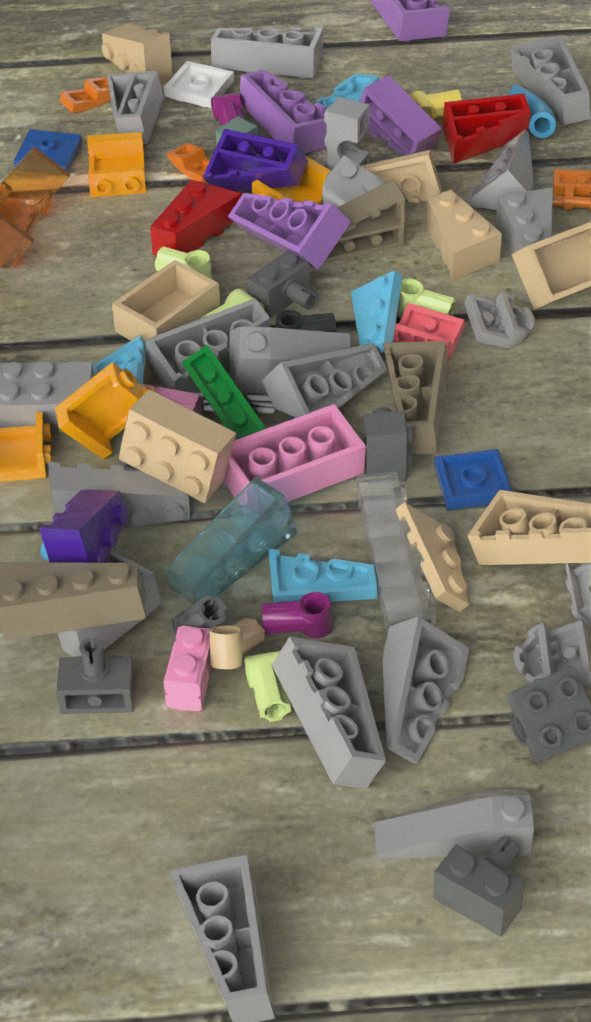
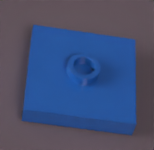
[14,129,82,174]
[434,449,512,511]

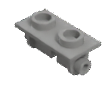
[565,563,591,628]

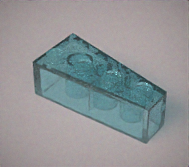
[164,477,298,604]

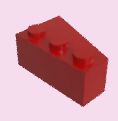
[442,93,531,164]
[150,179,242,256]

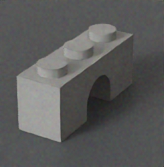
[324,97,369,170]

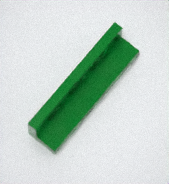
[181,345,266,440]

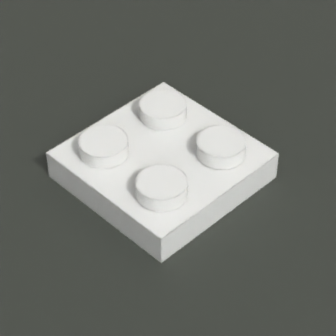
[163,61,234,108]

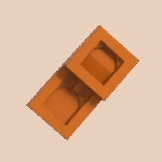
[60,77,111,113]
[166,142,210,184]

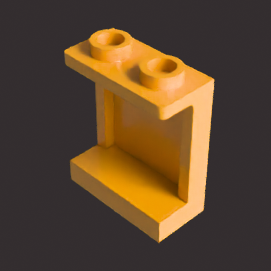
[87,132,146,197]
[252,156,331,205]
[55,362,155,460]
[0,412,52,482]

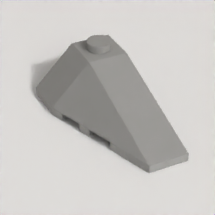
[465,129,534,210]
[230,326,350,394]
[383,616,469,763]
[374,788,534,859]

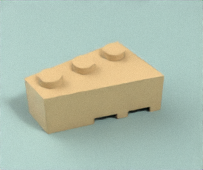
[426,190,502,281]

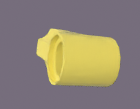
[409,90,461,120]

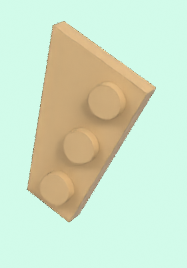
[362,150,443,203]
[395,502,470,612]

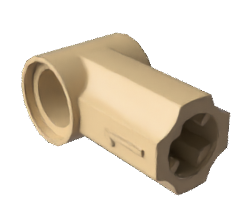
[209,618,265,669]

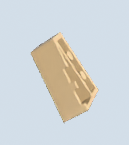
[102,23,173,83]

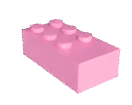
[224,404,366,517]

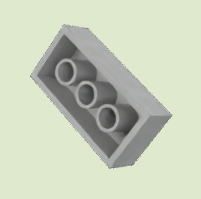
[0,362,94,433]

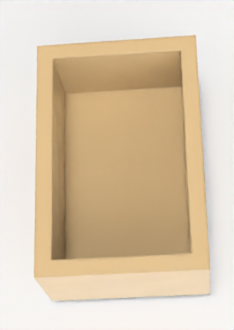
[512,222,591,310]
[112,260,220,342]
[119,389,236,503]

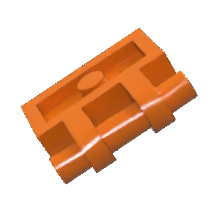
[553,169,591,211]

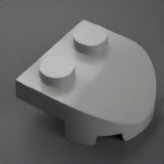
[322,155,387,208]
[464,291,535,348]
[513,620,591,687]

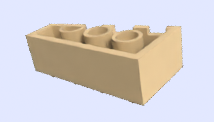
[467,490,591,565]

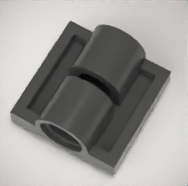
[505,665,591,763]

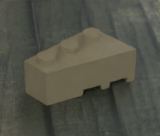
[323,180,405,264]

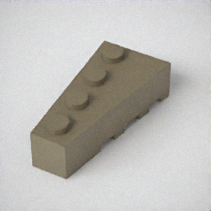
[383,341,449,455]
[0,562,147,641]

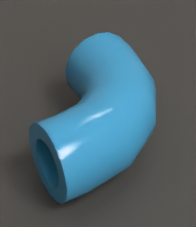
[508,83,556,138]

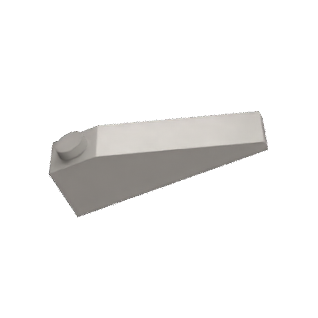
[262,343,387,418]

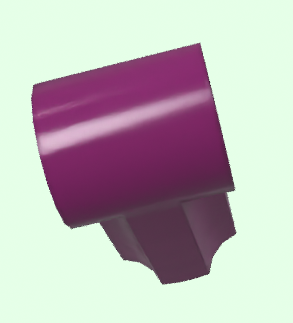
[211,93,244,127]
[262,592,333,639]

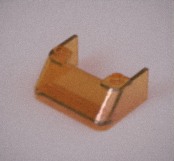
[0,146,71,269]

